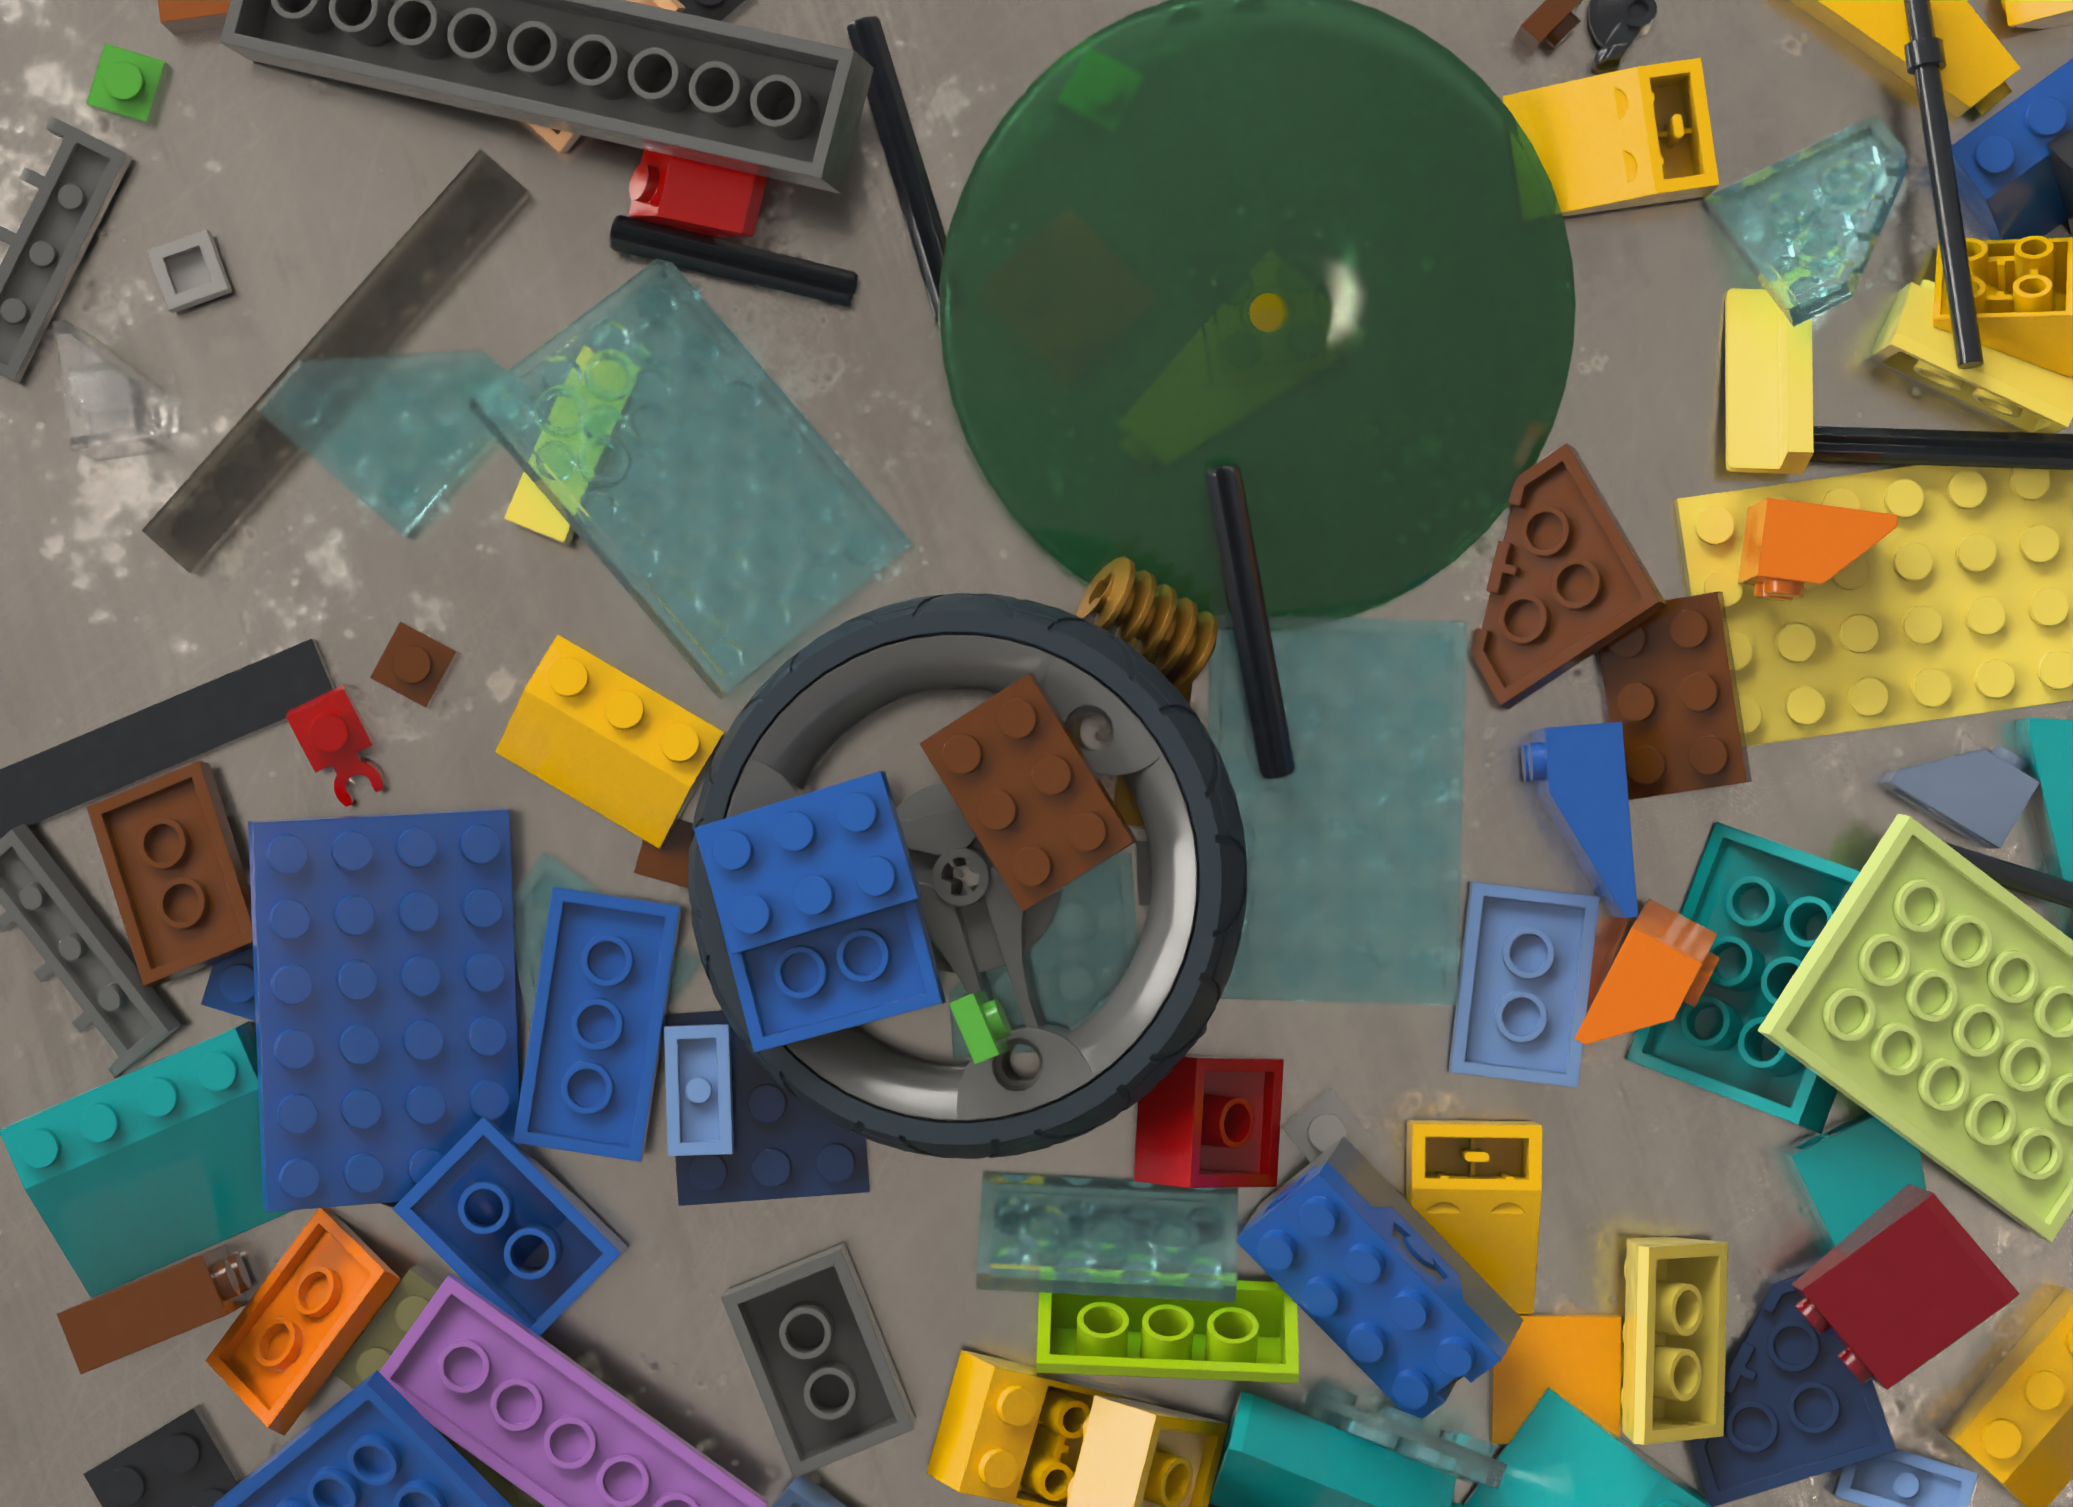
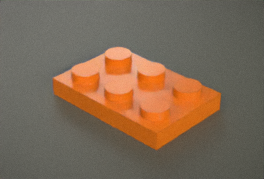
[205,1208,401,1436]

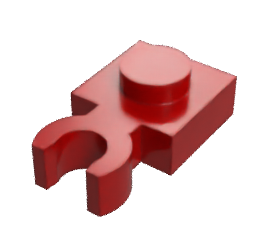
[286,684,384,807]

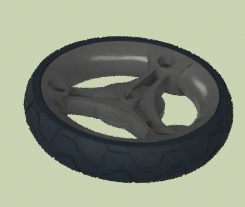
[688,593,1247,1159]

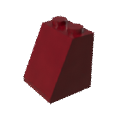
[1791,1184,2020,1390]

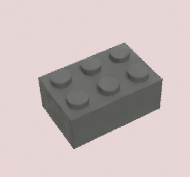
[721,1243,916,1478]

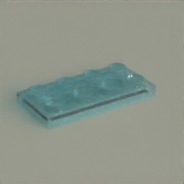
[976,1173,1238,1302]

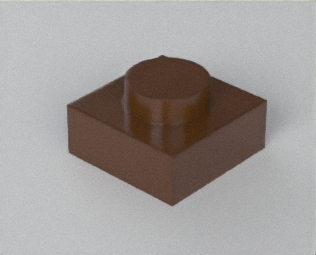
[1515,0,1583,54]
[370,622,459,708]

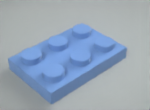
[1448,882,1600,1088]

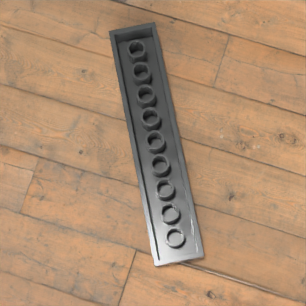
[220,0,874,194]

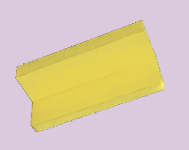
[1725,271,1814,475]

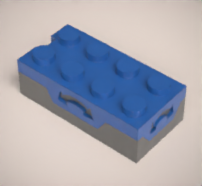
[1235,1136,1524,1424]

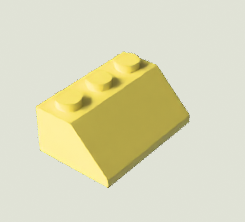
[1868,280,2073,433]
[1621,1237,1728,1445]

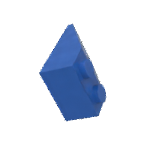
[1521,722,1638,918]
[392,1116,628,1336]

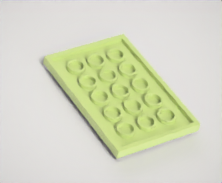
[1757,814,2073,1243]

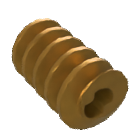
[1076,556,1219,690]

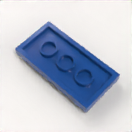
[513,887,682,1162]

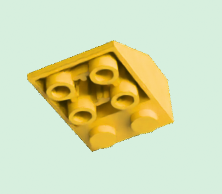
[1502,58,1720,223]
[1933,236,2073,377]
[1406,1120,1542,1314]
[926,1350,1159,1507]

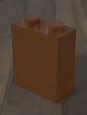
[57,1244,251,1374]

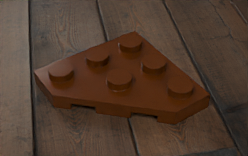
[1470,443,1667,709]

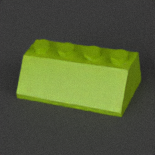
[1036,1272,1299,1384]

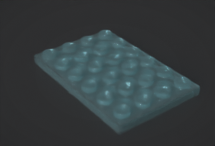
[468,259,912,700]
[1207,614,1467,1005]

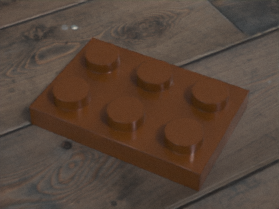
[1599,592,1752,800]
[919,673,1137,911]
[86,761,253,987]

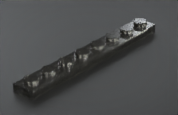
[141,149,531,574]

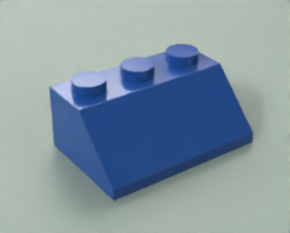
[1952,58,2073,240]

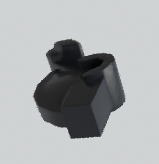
[1589,0,1657,73]

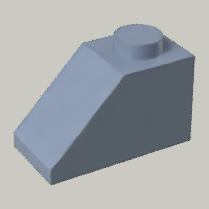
[1879,746,2040,849]

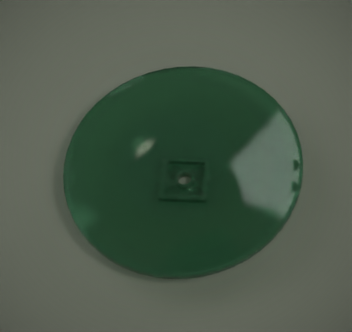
[938,0,1576,631]

